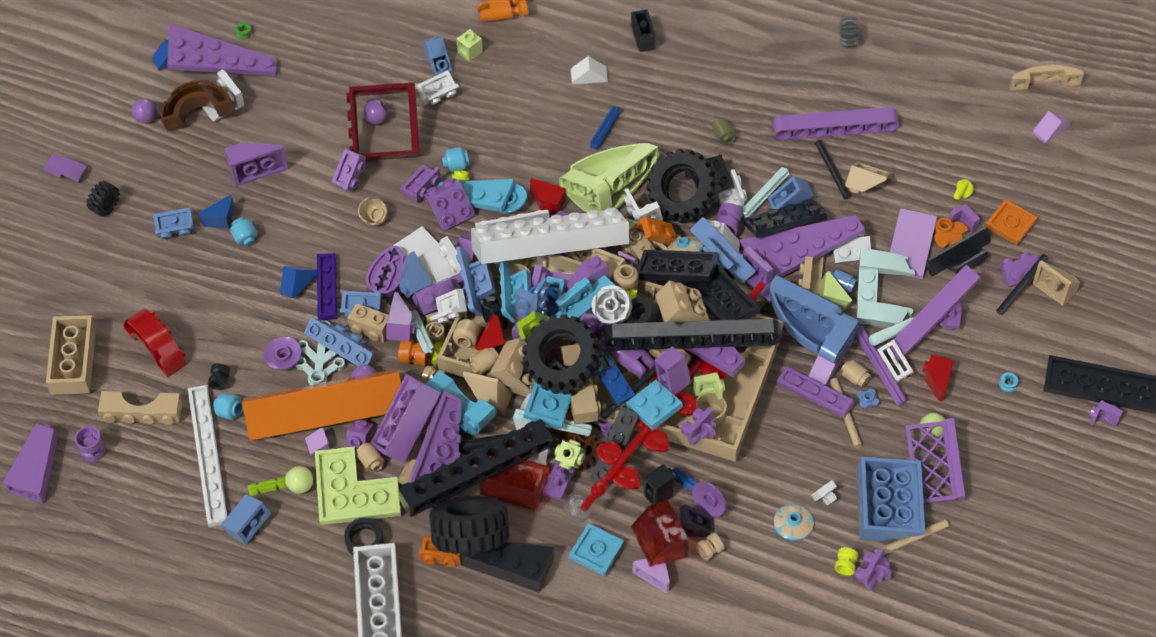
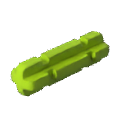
[248,476,287,496]

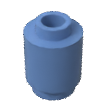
[831,269,857,294]

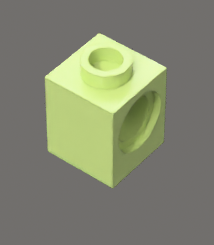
[457,29,483,62]

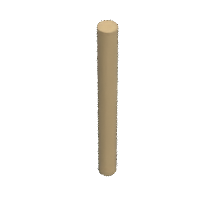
[830,378,862,448]
[873,519,949,555]

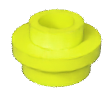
[451,170,470,181]

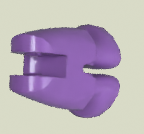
[599,322,655,377]

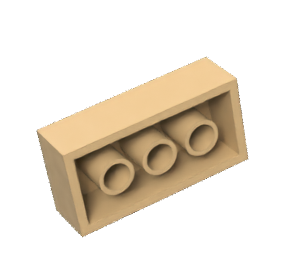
[46,315,96,395]

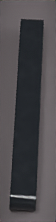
[604,319,782,351]

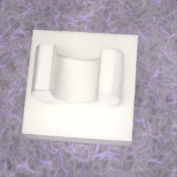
[811,480,837,506]

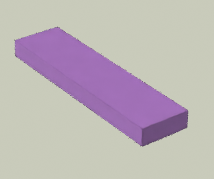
[777,366,854,418]

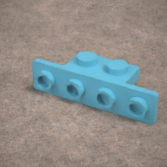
[499,261,531,323]
[555,275,615,319]

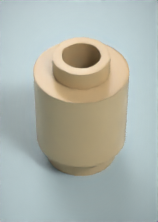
[469,347,498,375]
[841,360,871,388]
[357,443,384,472]

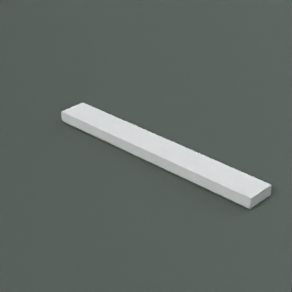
[188,385,228,527]

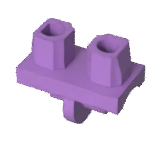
[940,297,964,331]
[680,407,717,446]
[543,461,575,501]
[855,548,892,591]

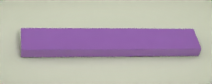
[890,265,981,362]

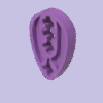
[366,245,404,298]

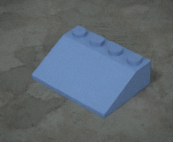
[856,457,925,541]

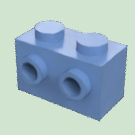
[221,494,271,544]

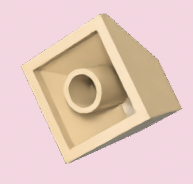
[845,162,892,194]
[1033,260,1080,306]
[463,371,512,416]

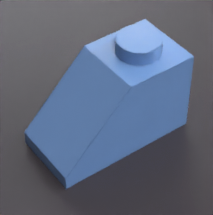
[768,176,814,209]
[398,251,432,299]

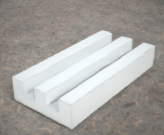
[877,340,914,383]

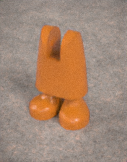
[477,0,529,22]

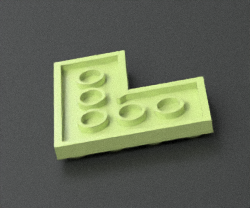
[315,447,401,525]

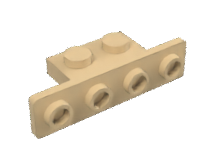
[798,255,824,296]

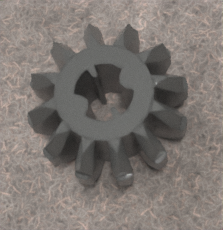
[839,17,859,47]

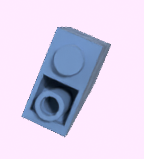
[422,36,452,76]

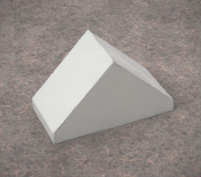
[571,56,607,84]

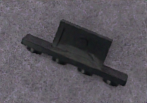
[926,226,990,276]
[590,407,639,482]

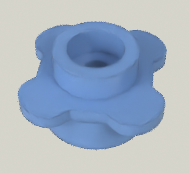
[857,389,879,409]

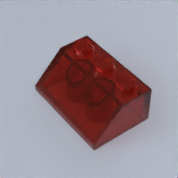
[479,456,551,511]
[631,501,689,567]

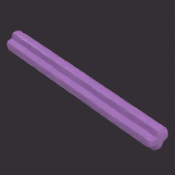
[856,325,906,406]

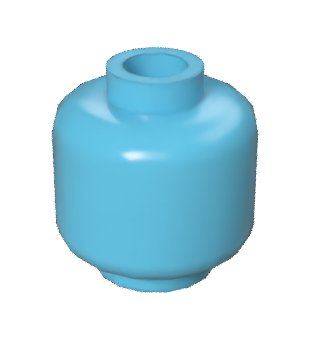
[442,147,470,172]
[230,217,258,246]
[214,393,243,420]

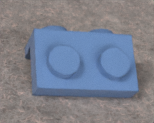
[153,208,194,239]
[340,291,381,318]

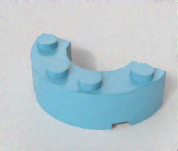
[426,371,496,434]

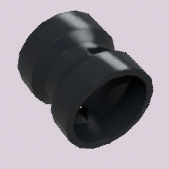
[207,363,230,390]

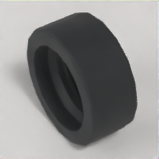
[344,518,384,556]

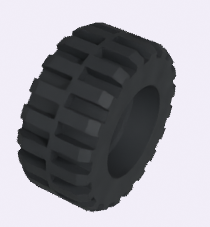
[646,149,721,223]
[522,314,602,395]
[429,495,510,555]

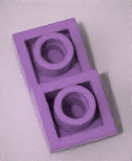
[43,155,87,182]

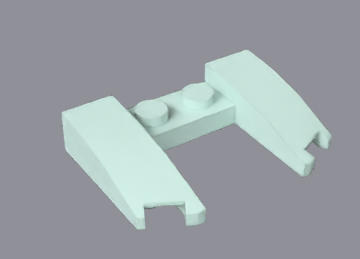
[856,248,915,327]

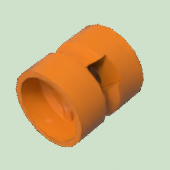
[398,339,430,367]

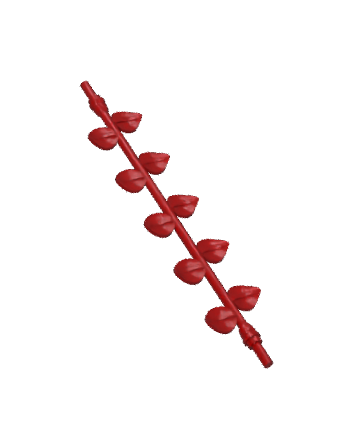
[580,281,765,512]

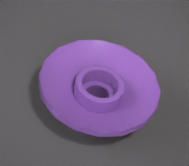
[263,337,302,370]
[692,481,726,517]

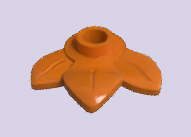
[934,218,969,249]

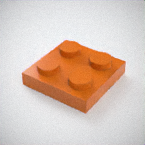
[985,199,1037,246]

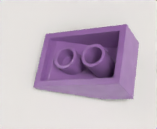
[224,143,288,187]

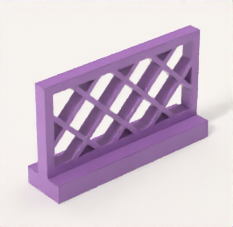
[906,418,965,504]

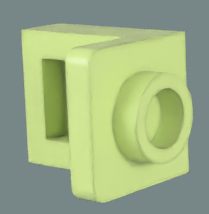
[694,373,725,400]

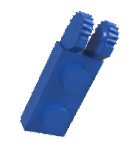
[596,353,635,407]

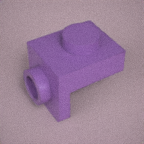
[950,204,980,233]
[1089,400,1123,426]
[346,420,373,450]

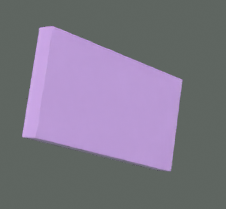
[890,208,937,279]

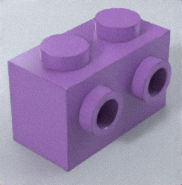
[654,347,691,395]

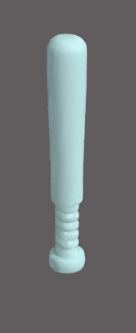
[869,317,915,346]

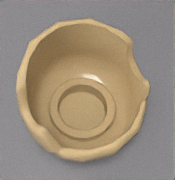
[358,198,388,226]

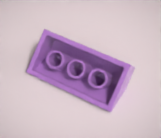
[370,374,441,463]

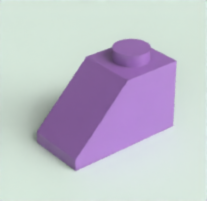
[567,255,609,290]

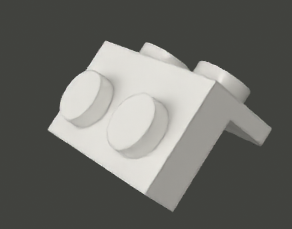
[416,71,459,105]
[717,169,747,209]
[832,234,871,263]
[430,289,467,324]

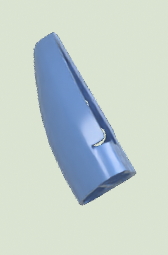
[769,275,860,364]

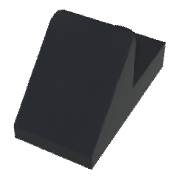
[680,504,714,537]

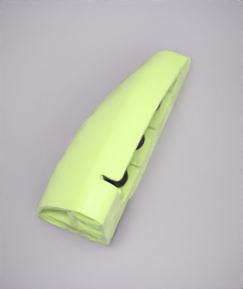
[559,143,659,212]

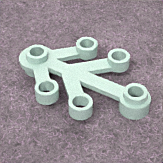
[295,320,345,385]

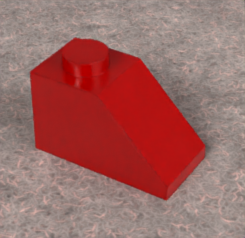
[530,178,566,215]
[922,354,954,402]

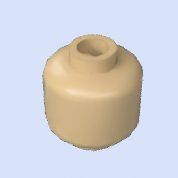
[613,264,638,291]
[453,319,481,348]

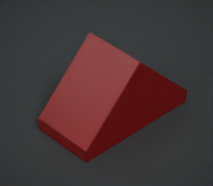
[474,314,505,351]

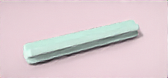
[742,167,789,219]
[410,310,434,353]
[514,408,592,436]

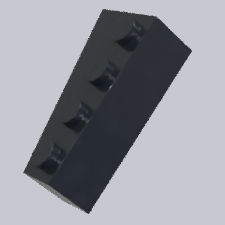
[462,542,554,593]

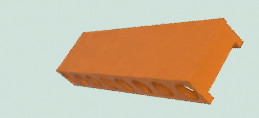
[242,369,401,441]

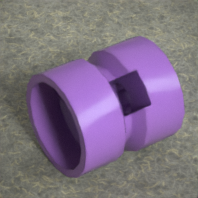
[716,203,743,236]
[75,426,106,462]

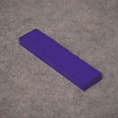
[317,253,337,321]

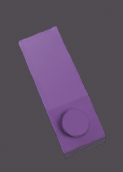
[386,293,416,341]

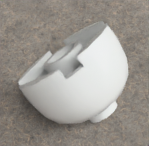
[592,285,632,325]

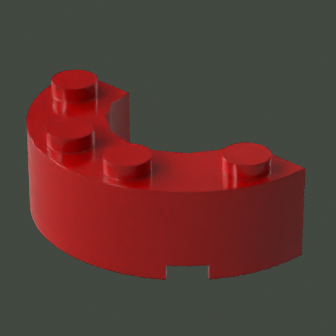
[123,308,187,378]

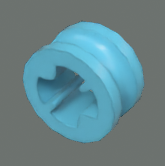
[999,372,1018,392]

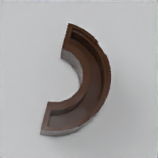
[161,80,236,132]

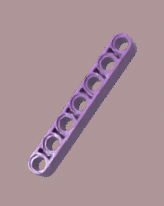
[773,107,899,140]

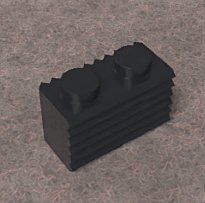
[631,9,656,52]
[643,464,676,508]

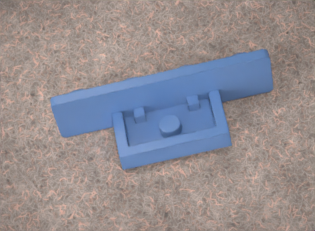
[690,217,755,284]
[456,246,496,317]
[516,277,548,319]
[304,317,374,366]

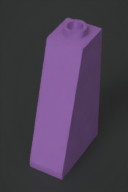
[3,424,58,504]

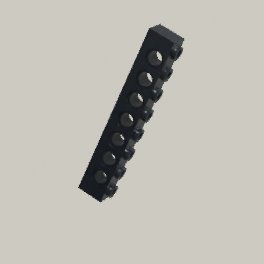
[398,419,553,518]

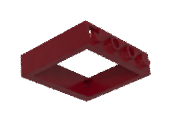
[346,82,420,161]

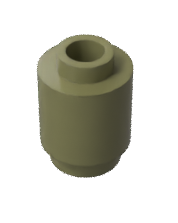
[712,117,736,144]

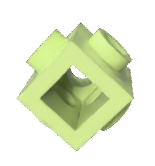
[555,439,586,470]

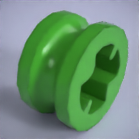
[235,23,251,40]

